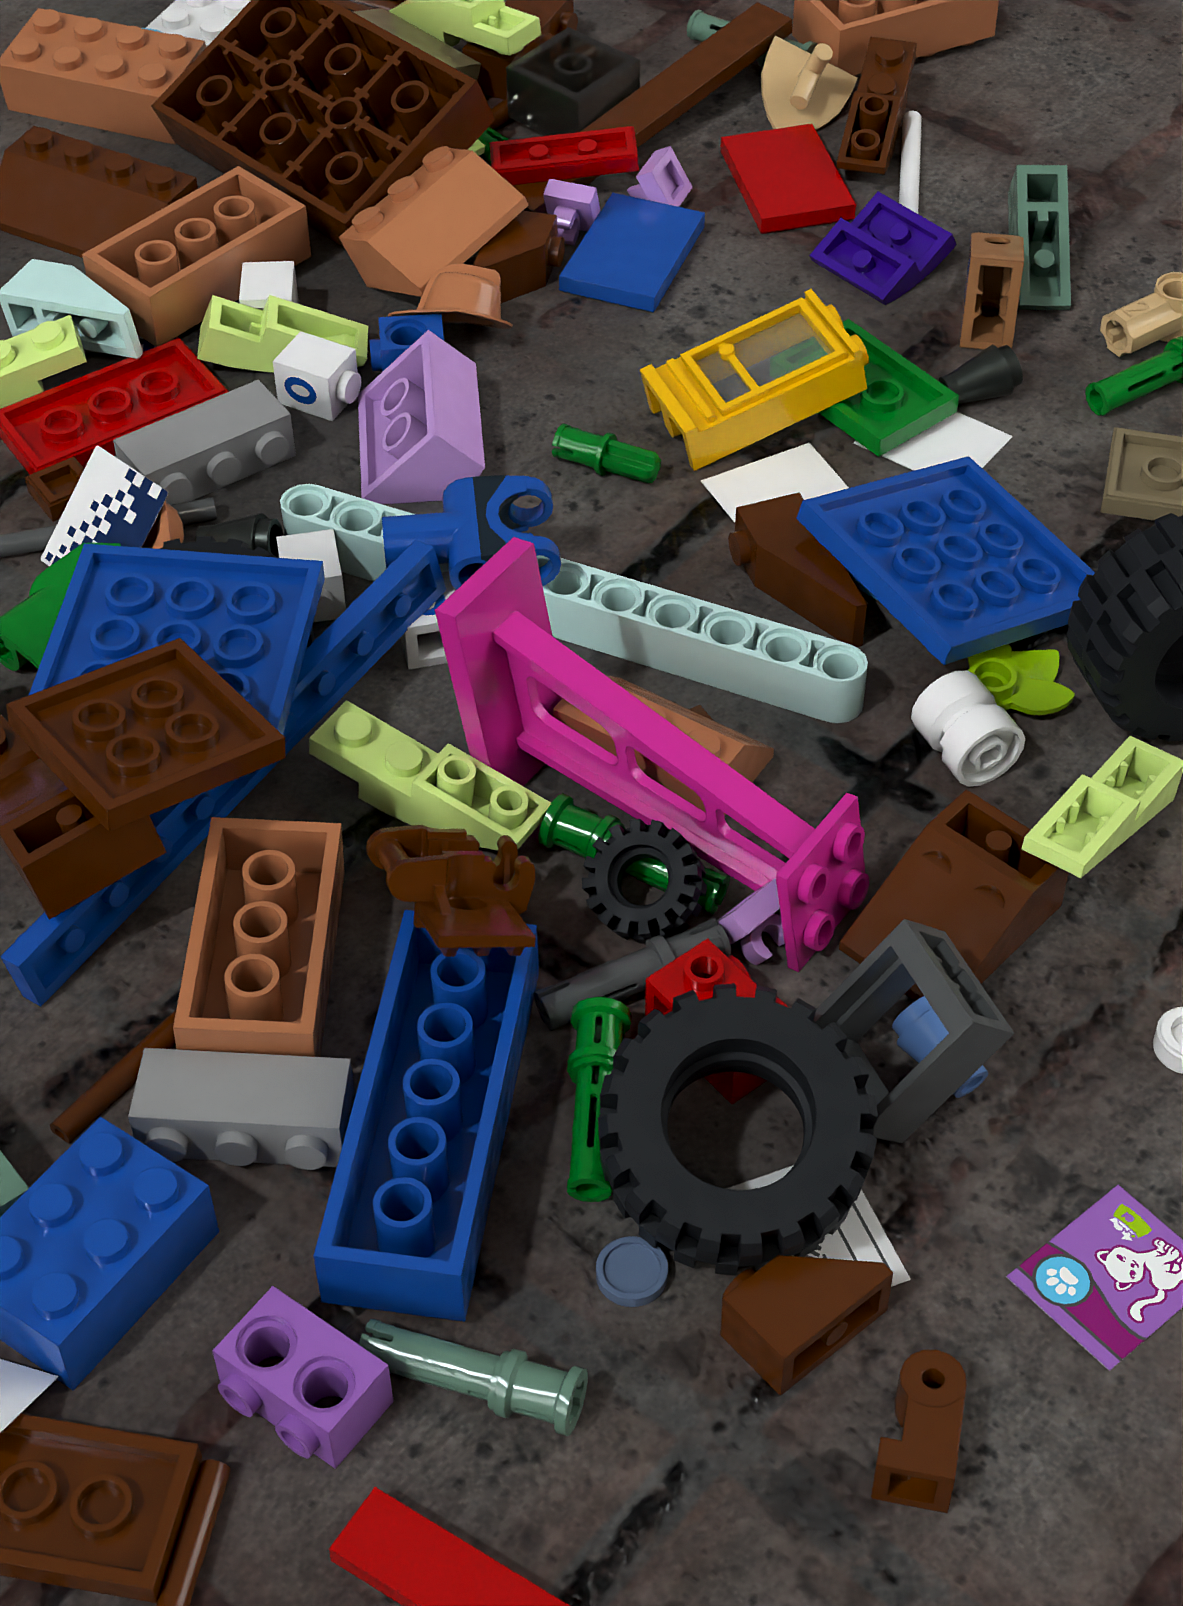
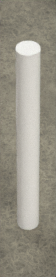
[899,111,922,214]

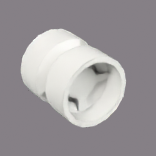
[911,671,1025,787]

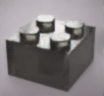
[506,27,640,136]

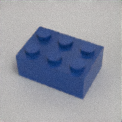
[0,1116,219,1391]

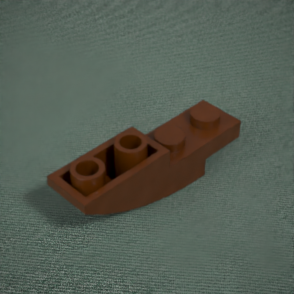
[837,37,917,175]

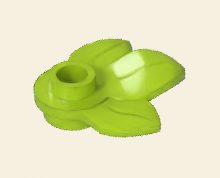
[967,644,1075,715]

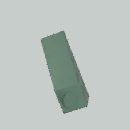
[1008,165,1071,310]

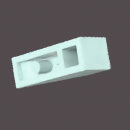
[0,259,143,359]

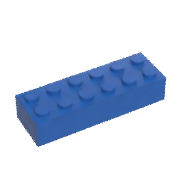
[313,910,539,1322]

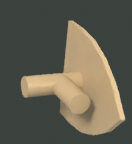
[761,36,858,131]

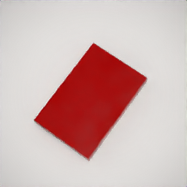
[720,124,856,234]

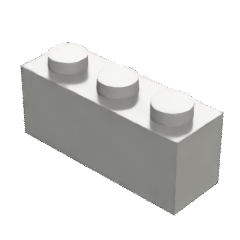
[113,380,296,505]
[128,1048,356,1170]

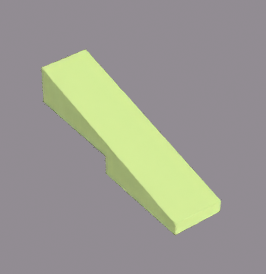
[1021,736,1183,878]

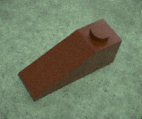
[728,492,867,647]

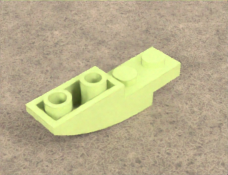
[389,0,542,56]
[0,315,87,409]
[309,700,551,850]

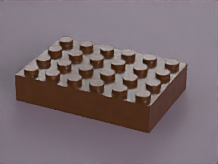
[151,0,495,247]

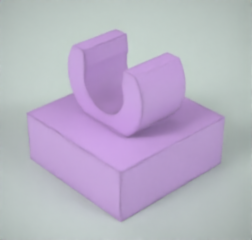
[627,146,693,207]
[543,179,601,245]
[717,878,785,966]

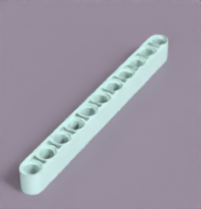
[280,484,868,723]

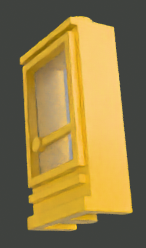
[640,289,869,471]

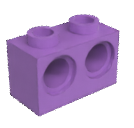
[212,1286,393,1469]

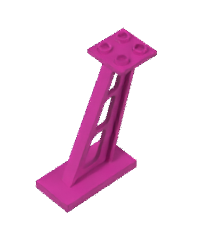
[435,537,869,972]

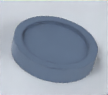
[596,1236,668,1307]

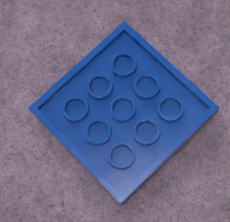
[796,456,1095,665]
[29,544,325,735]

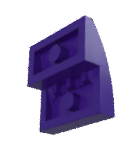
[809,191,957,305]

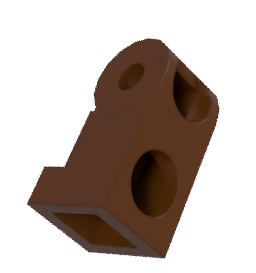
[871,1350,967,1513]

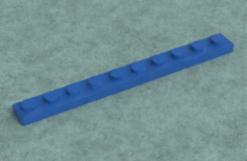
[0,540,447,1007]

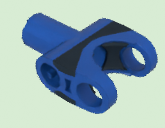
[382,475,561,590]

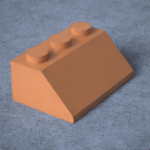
[339,146,529,297]
[553,675,774,816]

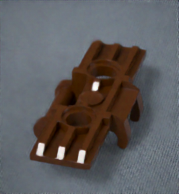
[366,825,536,957]

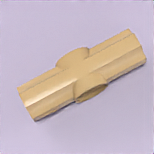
[1100,272,1183,357]

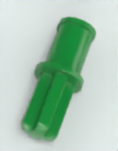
[552,423,661,484]

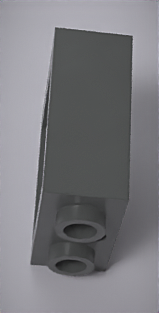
[814,919,1015,1143]

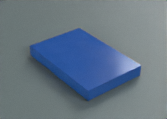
[559,193,705,312]

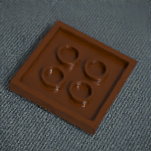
[6,638,286,832]

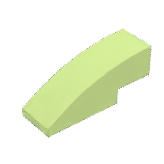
[197,295,368,372]

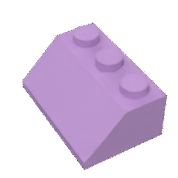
[358,330,485,504]

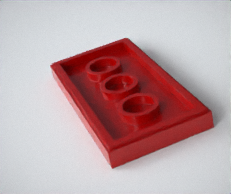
[0,338,229,475]

